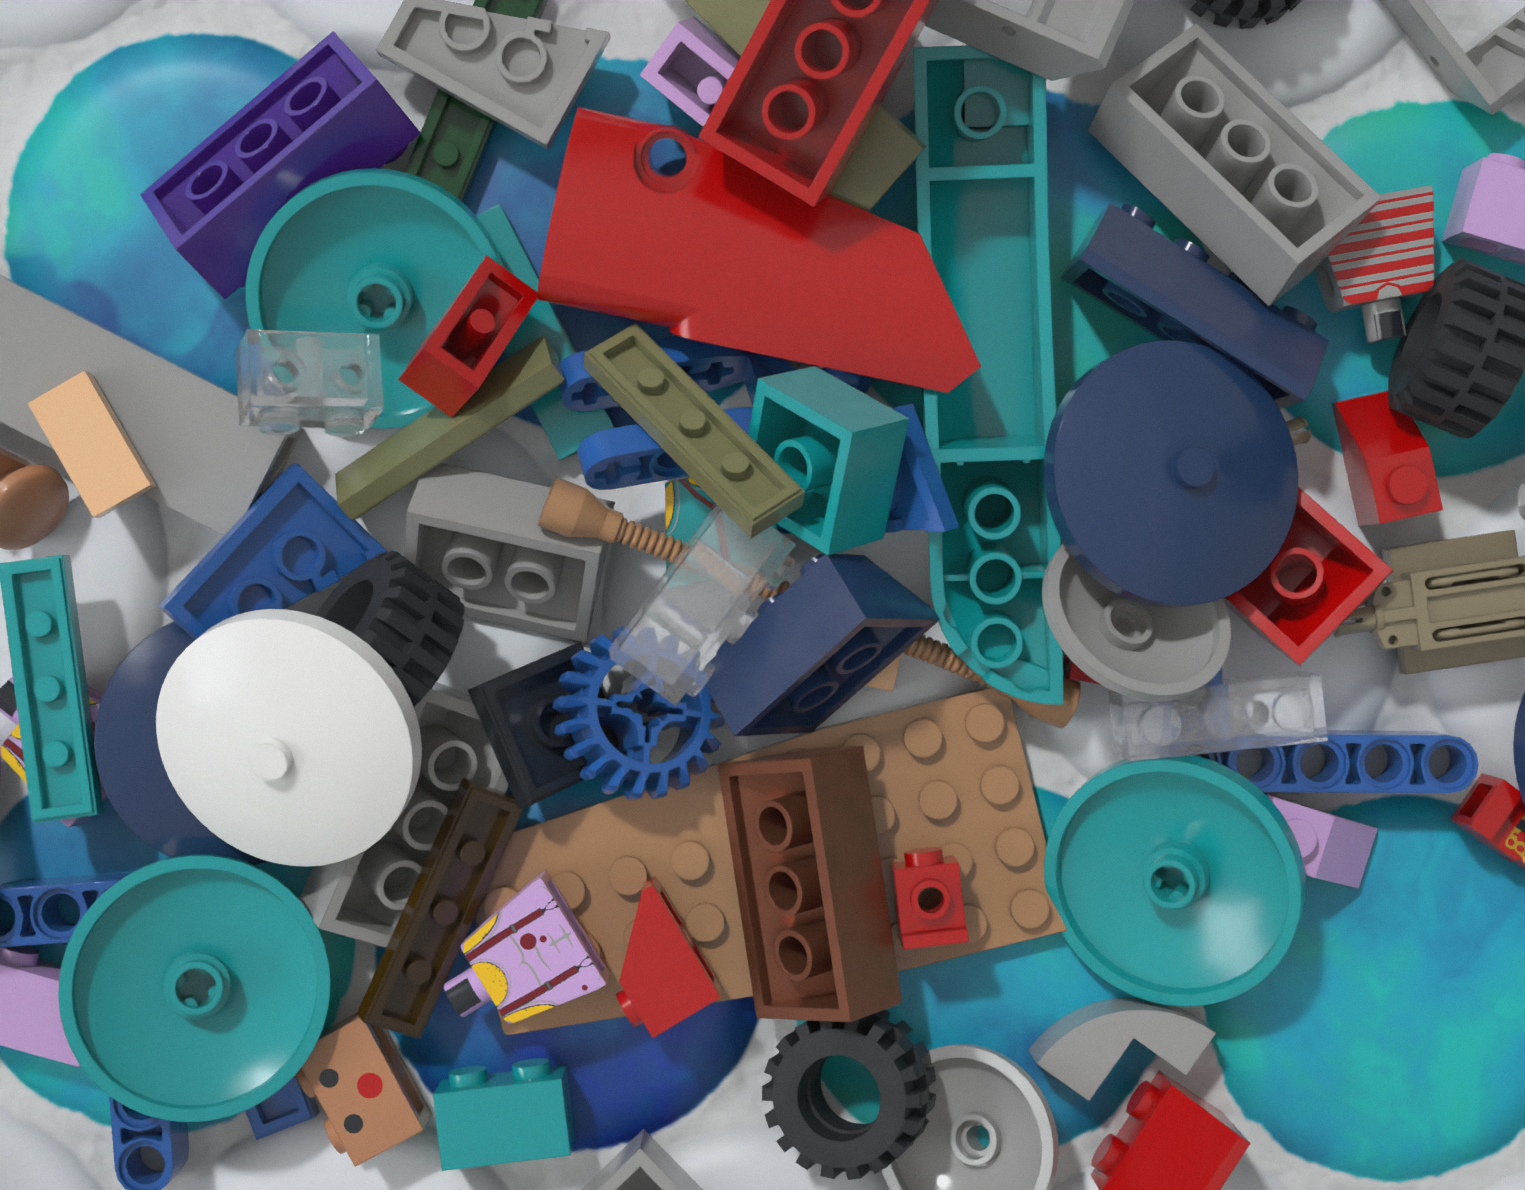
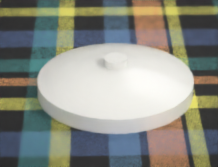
[156,609,422,867]

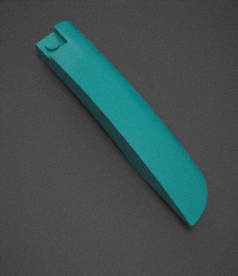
[913,45,1064,705]

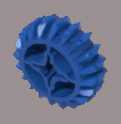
[552,626,725,801]

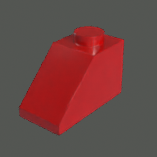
[398,255,537,418]
[1331,391,1443,526]
[616,876,721,1038]

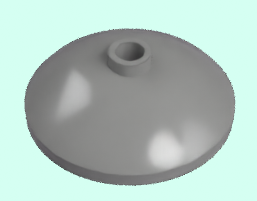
[1042,543,1231,702]
[878,1044,1059,1190]

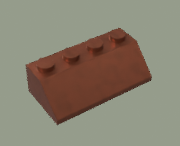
[718,745,903,1022]

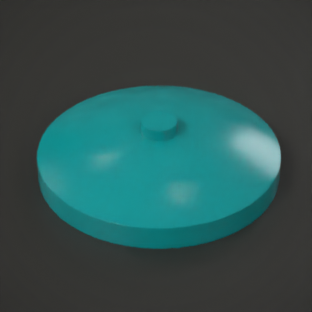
[246,168,504,429]
[1044,752,1306,1007]
[58,854,331,1122]

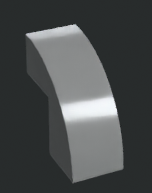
[1028,997,1216,1101]

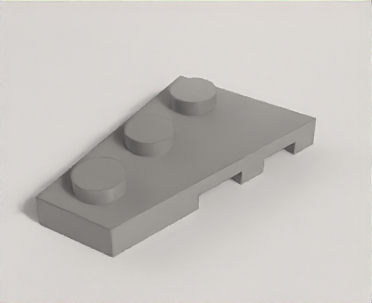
[376,0,611,150]

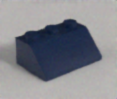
[698,553,940,736]

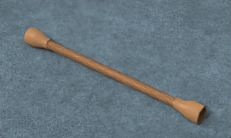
[537,477,1081,728]

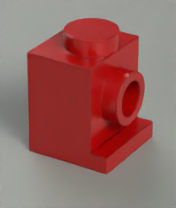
[890,847,969,950]

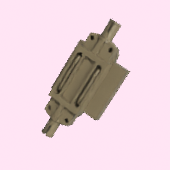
[1333,530,1525,675]

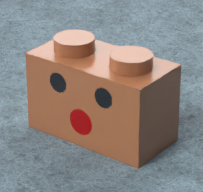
[296,1013,432,1167]

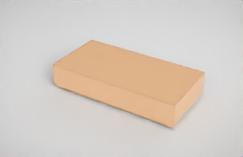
[27,371,156,518]

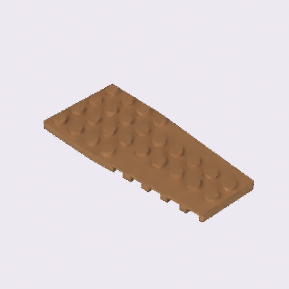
[475,687,1067,1035]

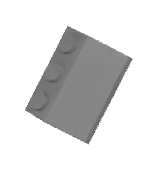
[404,463,615,642]

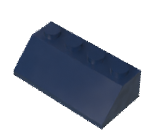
[1061,203,1329,409]

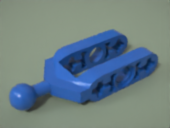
[558,336,871,490]

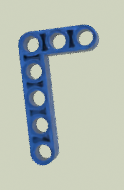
[1152,668,1479,793]
[0,872,189,1190]

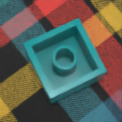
[748,366,909,555]

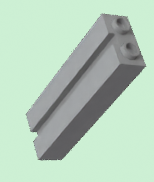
[0,274,304,535]

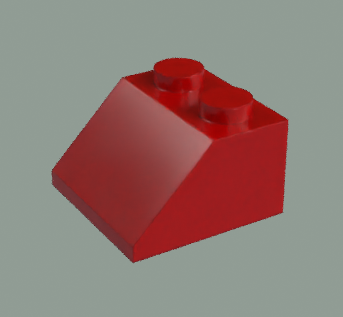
[1224,487,1393,667]
[1091,1070,1251,1190]

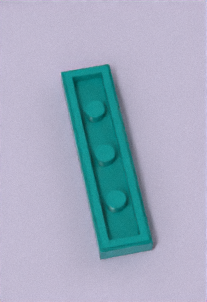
[476,204,615,461]
[0,555,104,824]

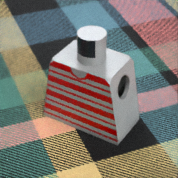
[1313,185,1434,343]

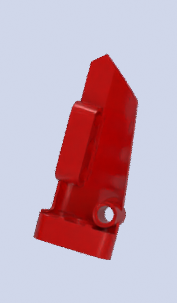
[537,107,981,393]

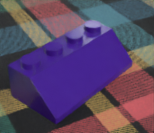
[140,31,421,299]

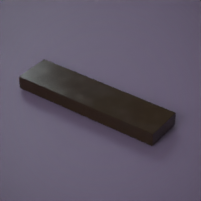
[357,777,524,1039]

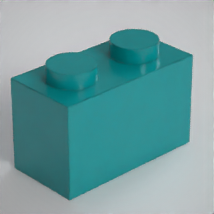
[433,1058,575,1171]

